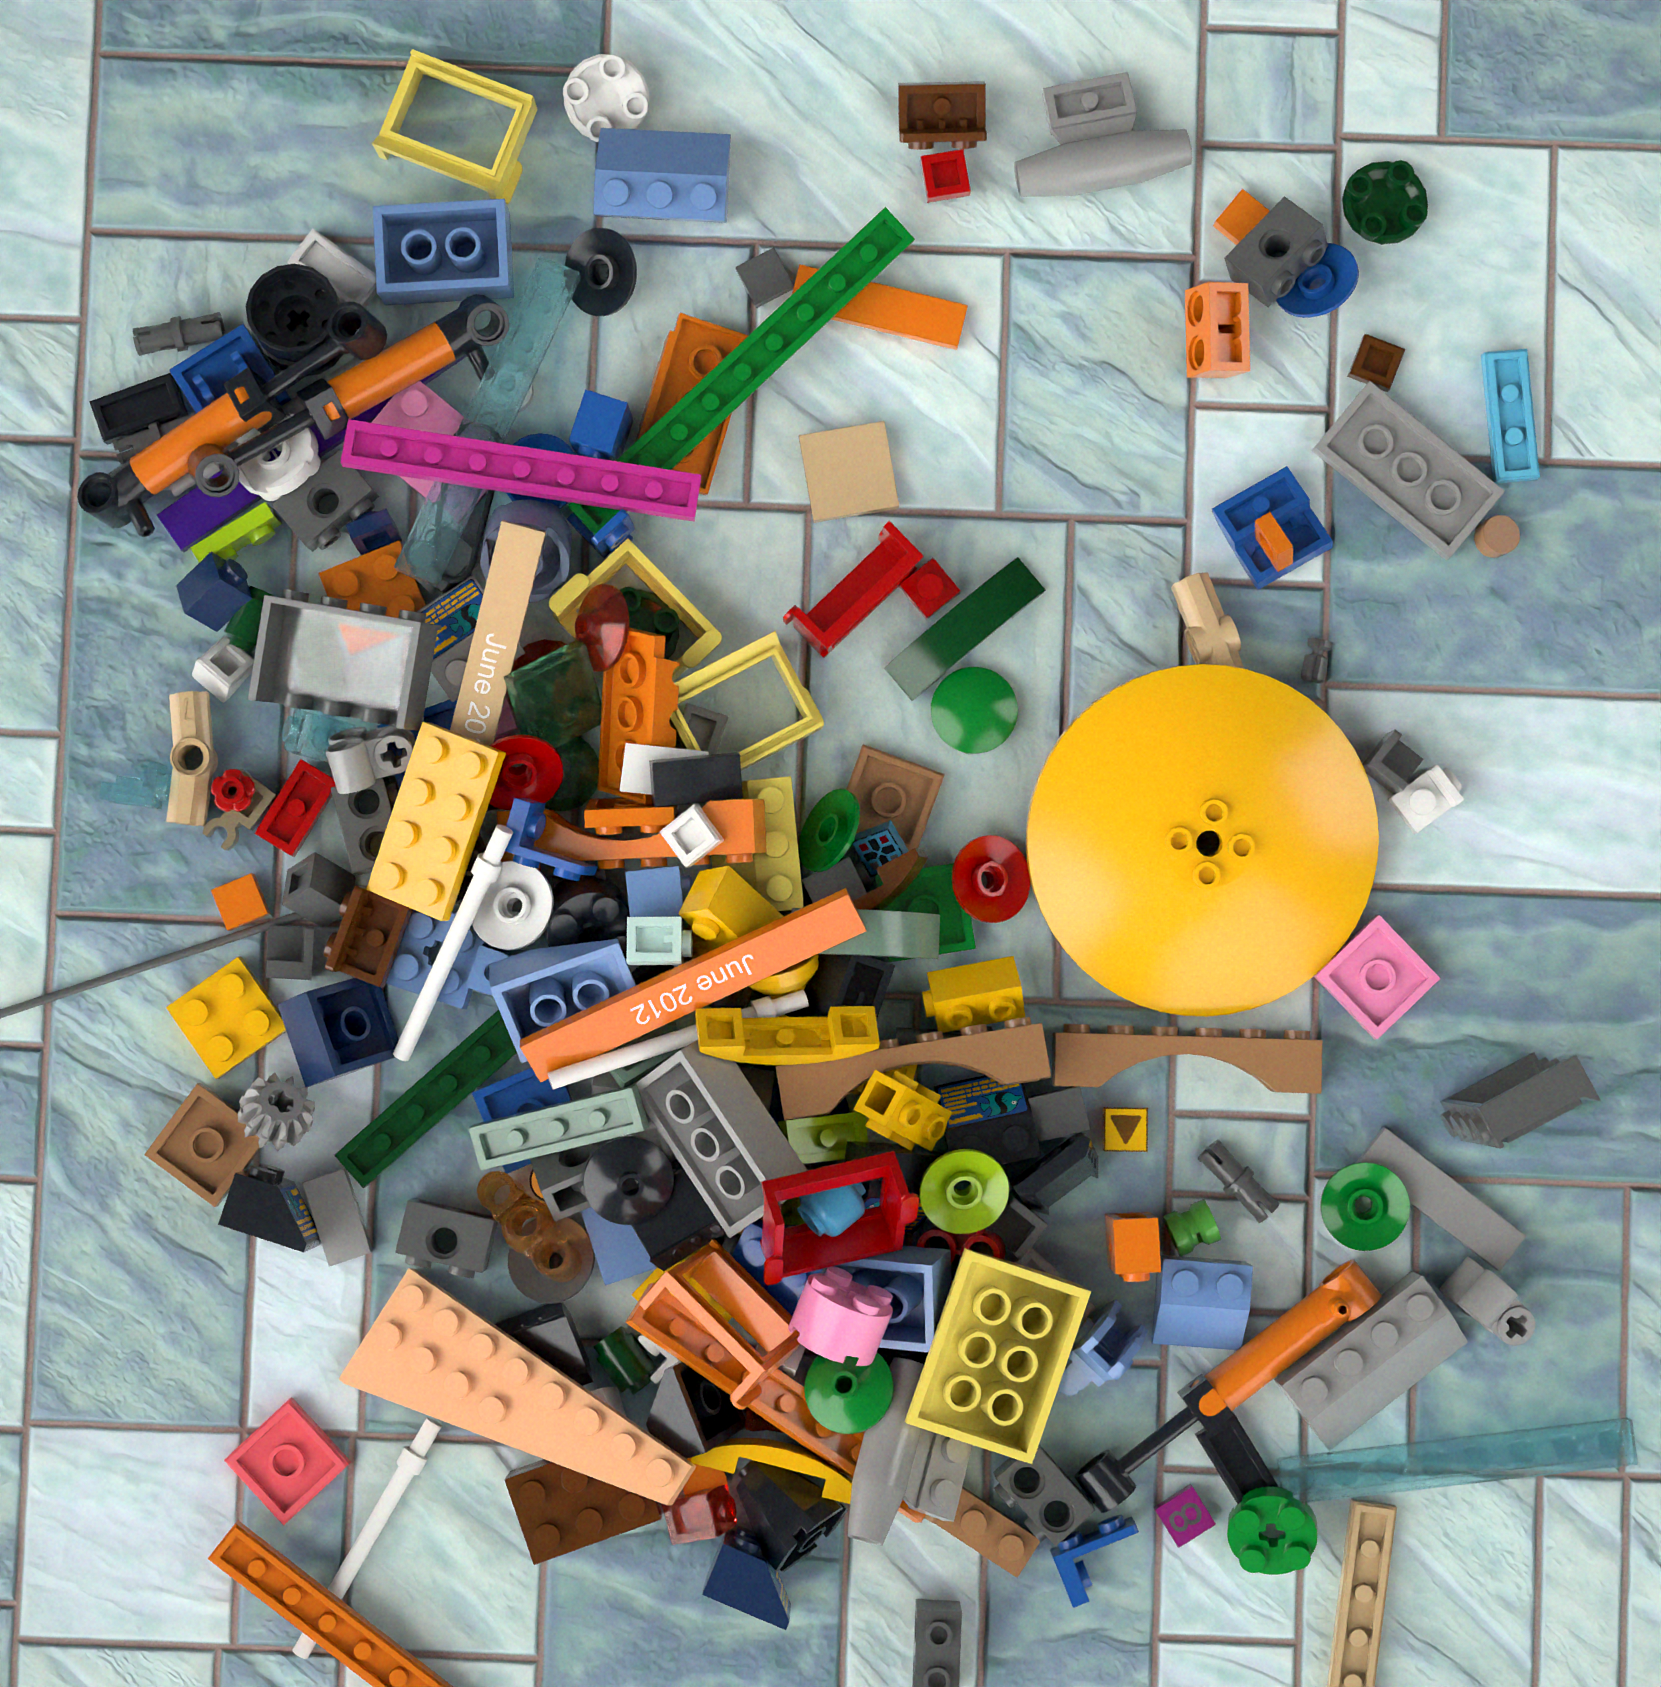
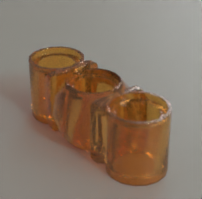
[477,1171,582,1283]

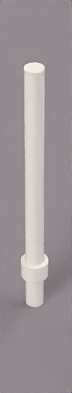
[393,825,513,1061]
[547,990,809,1089]
[292,1417,442,1659]

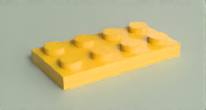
[366,722,506,921]

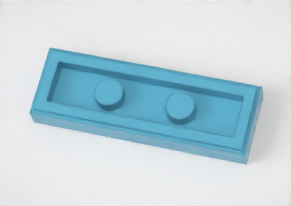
[1481,349,1540,483]

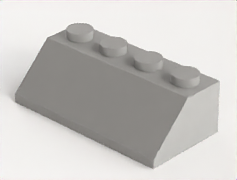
[635,1040,807,1238]
[1274,1271,1468,1451]

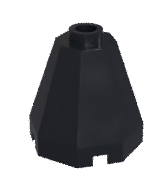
[736,1460,849,1572]

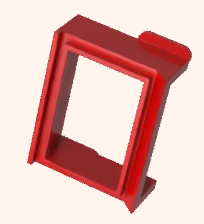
[783,521,924,658]
[760,1151,919,1285]

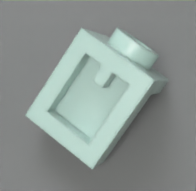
[626,917,693,968]

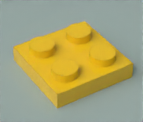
[166,956,287,1079]

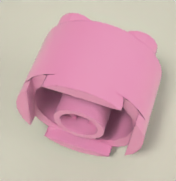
[788,1266,893,1366]

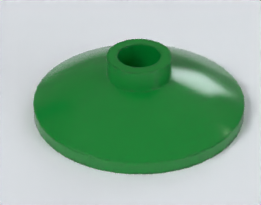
[799,789,860,872]
[1320,1162,1410,1251]
[804,1353,894,1434]

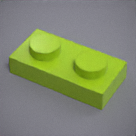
[190,502,282,563]
[778,1112,868,1164]

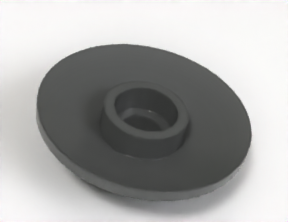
[508,1215,595,1304]

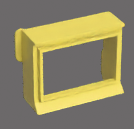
[372,49,538,204]
[549,538,722,682]
[670,631,824,771]

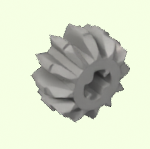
[238,1073,315,1151]

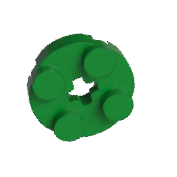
[1227,1487,1318,1575]

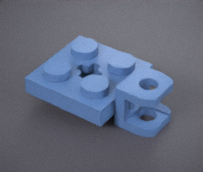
[386,909,513,1010]

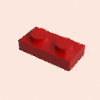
[254,759,336,857]

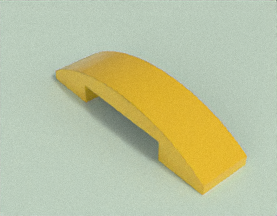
[695,1006,880,1065]
[691,1438,852,1504]

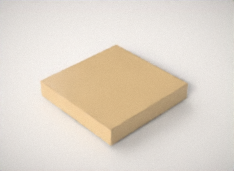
[799,421,899,523]

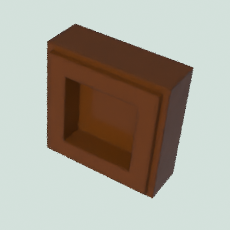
[1347,334,1405,392]

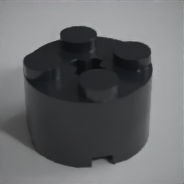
[544,875,630,959]

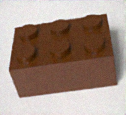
[504,1459,664,1565]

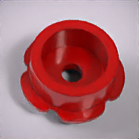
[211,769,255,812]

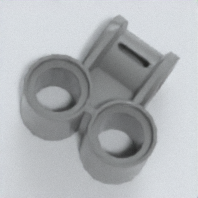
[325,725,415,794]
[1439,1256,1536,1346]

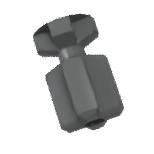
[1300,638,1333,684]

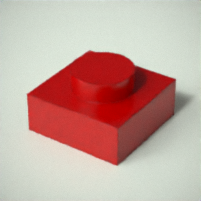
[920,149,971,203]
[899,558,961,621]

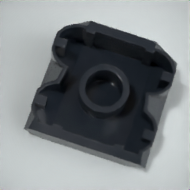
[1010,1132,1098,1215]
[627,1159,726,1271]
[494,1302,593,1386]

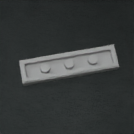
[1357,1127,1526,1271]

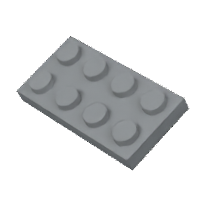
[1312,381,1505,561]

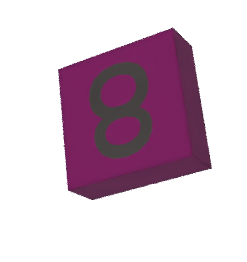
[1153,1484,1216,1548]

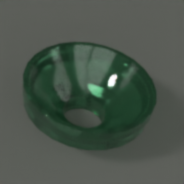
[522,732,599,812]

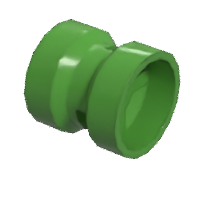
[1163,1199,1221,1257]

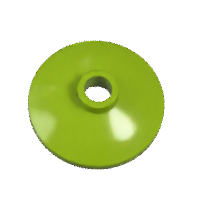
[919,1149,1009,1234]

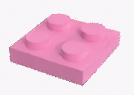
[1314,915,1441,1039]

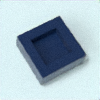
[346,508,402,556]

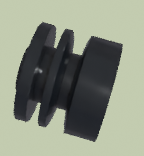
[245,263,344,376]

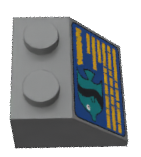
[408,574,525,702]

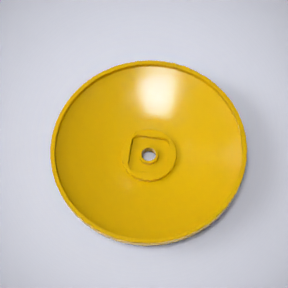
[1026,664,1379,1017]

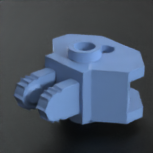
[1058,1300,1148,1397]

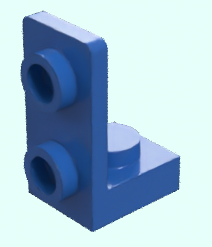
[567,509,635,558]
[505,798,597,881]
[1050,1515,1139,1608]

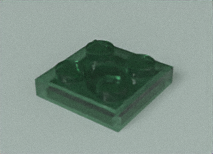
[504,640,602,748]

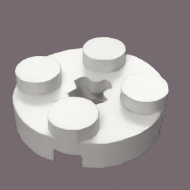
[236,413,321,501]

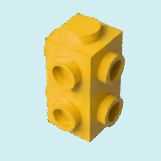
[922,956,1025,1033]
[854,1070,953,1152]

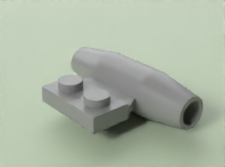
[1014,72,1192,197]
[847,1358,973,1545]

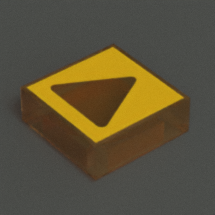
[1102,1107,1148,1152]

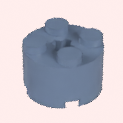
[480,500,572,603]

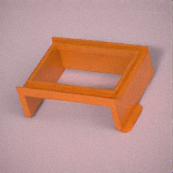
[639,1239,800,1409]

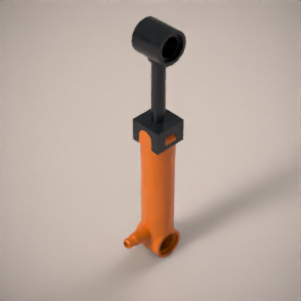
[1074,1259,1382,1513]

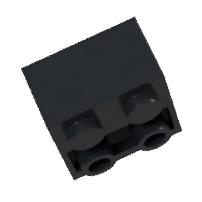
[785,954,895,1021]

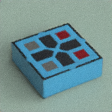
[852,820,909,877]

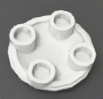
[563,54,649,142]

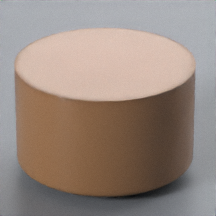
[1474,515,1520,558]

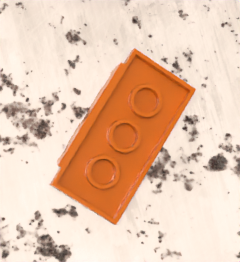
[635,313,749,496]
[597,625,680,804]

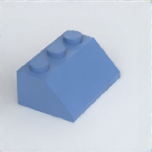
[593,128,731,223]

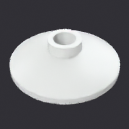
[472,861,554,950]

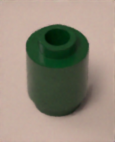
[224,585,276,654]
[593,1326,657,1395]

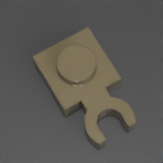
[202,769,278,851]

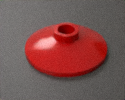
[489,735,563,811]
[952,835,1031,923]

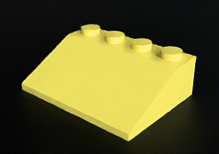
[905,1248,1091,1464]

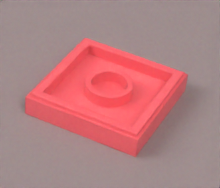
[224,1397,351,1526]

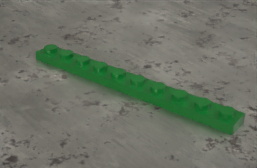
[568,207,915,535]

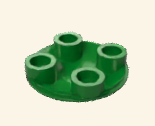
[931,667,1018,754]

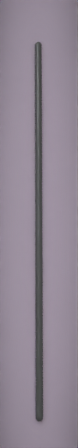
[0,912,304,1019]

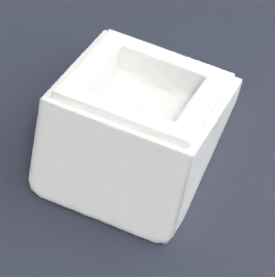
[192,635,254,703]

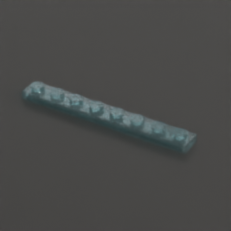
[394,256,581,588]
[1276,1417,1638,1503]

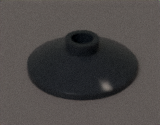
[564,228,637,316]
[583,1136,674,1225]

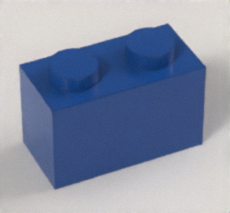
[569,389,634,461]

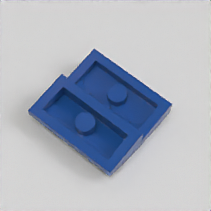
[1212,466,1333,590]

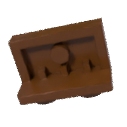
[898,81,987,150]
[324,885,413,987]

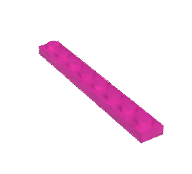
[341,419,701,522]

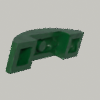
[884,557,1046,701]

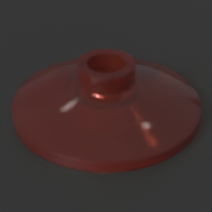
[575,584,629,672]

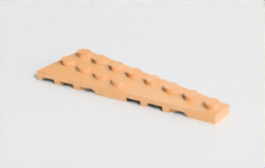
[339,1268,696,1505]

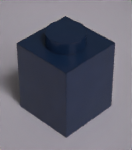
[176,552,253,632]

